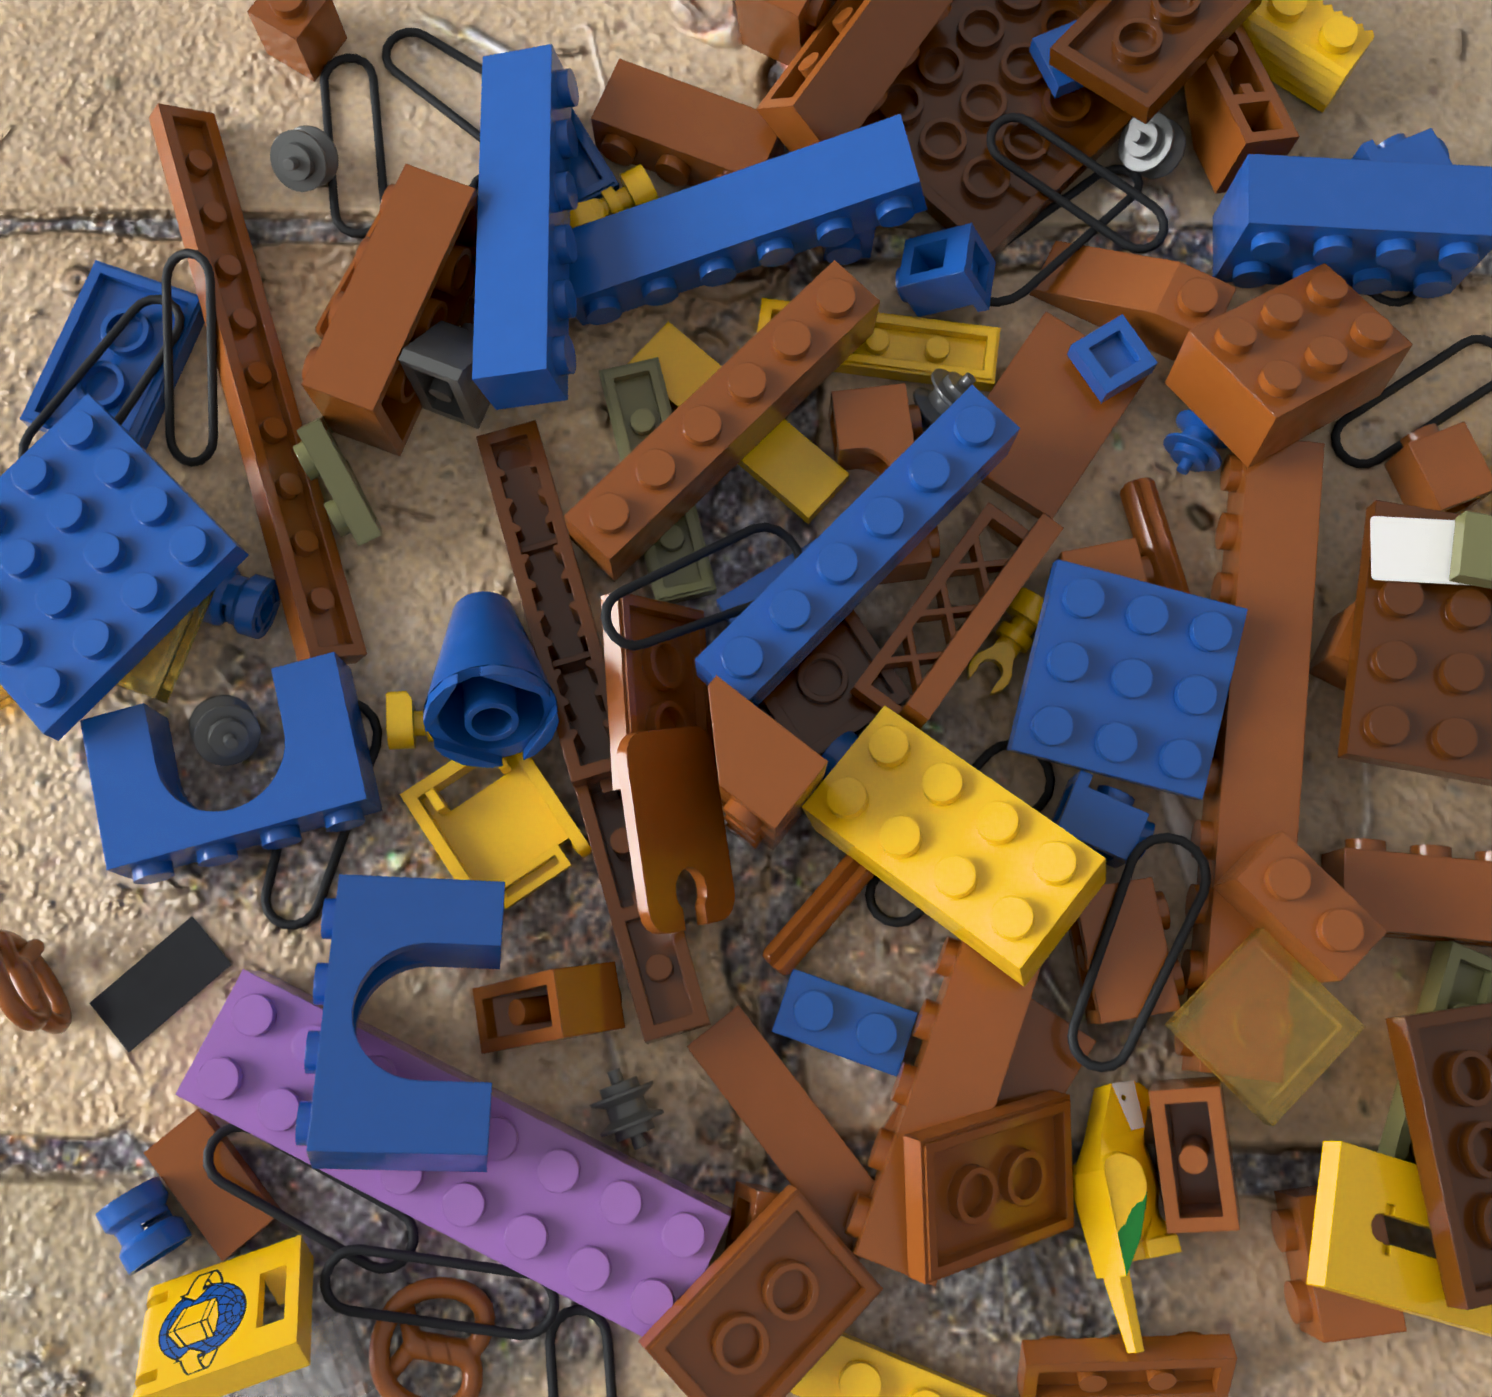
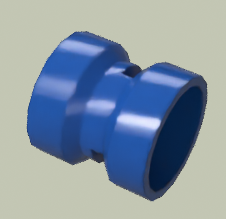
[193,568,280,639]
[95,1176,192,1276]

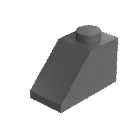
[398,320,490,429]

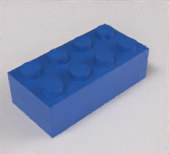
[1213,154,1492,298]

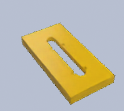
[1306,1141,1492,1337]

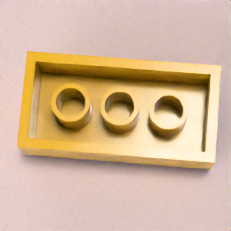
[802,705,1106,987]

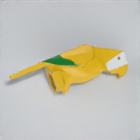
[1072,1080,1182,1353]

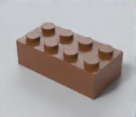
[301,163,478,457]

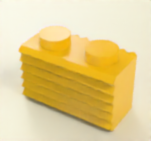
[1242,0,1374,113]

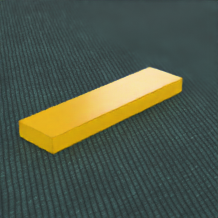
[757,298,1001,392]
[627,321,850,524]

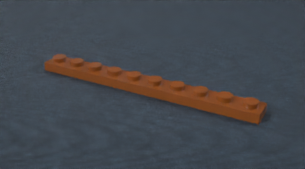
[149,103,367,664]

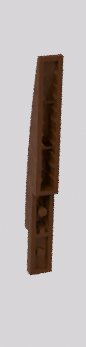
[476,420,711,1044]

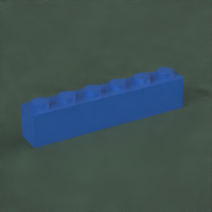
[472,44,579,410]
[569,114,927,326]
[695,385,1020,706]

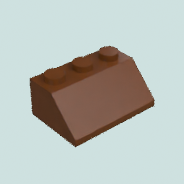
[708,675,828,850]

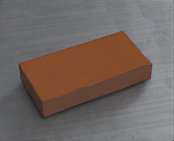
[144,1108,280,1261]

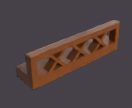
[849,502,1064,729]

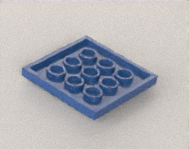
[0,394,249,741]

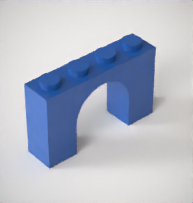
[80,652,383,885]
[295,874,505,1172]

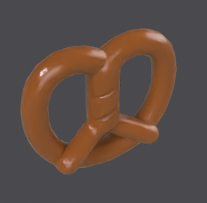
[0,929,72,1034]
[369,1277,496,1397]

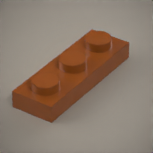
[1017,1331,1237,1397]

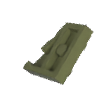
[293,416,382,546]

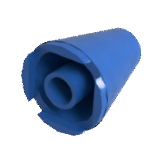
[423,591,559,768]

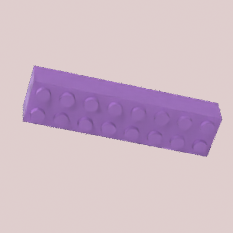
[175,969,732,1336]

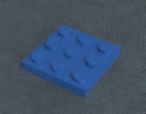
[1006,559,1248,800]

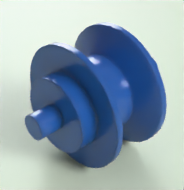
[1163,410,1228,475]

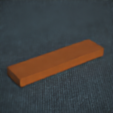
[686,1005,874,1260]

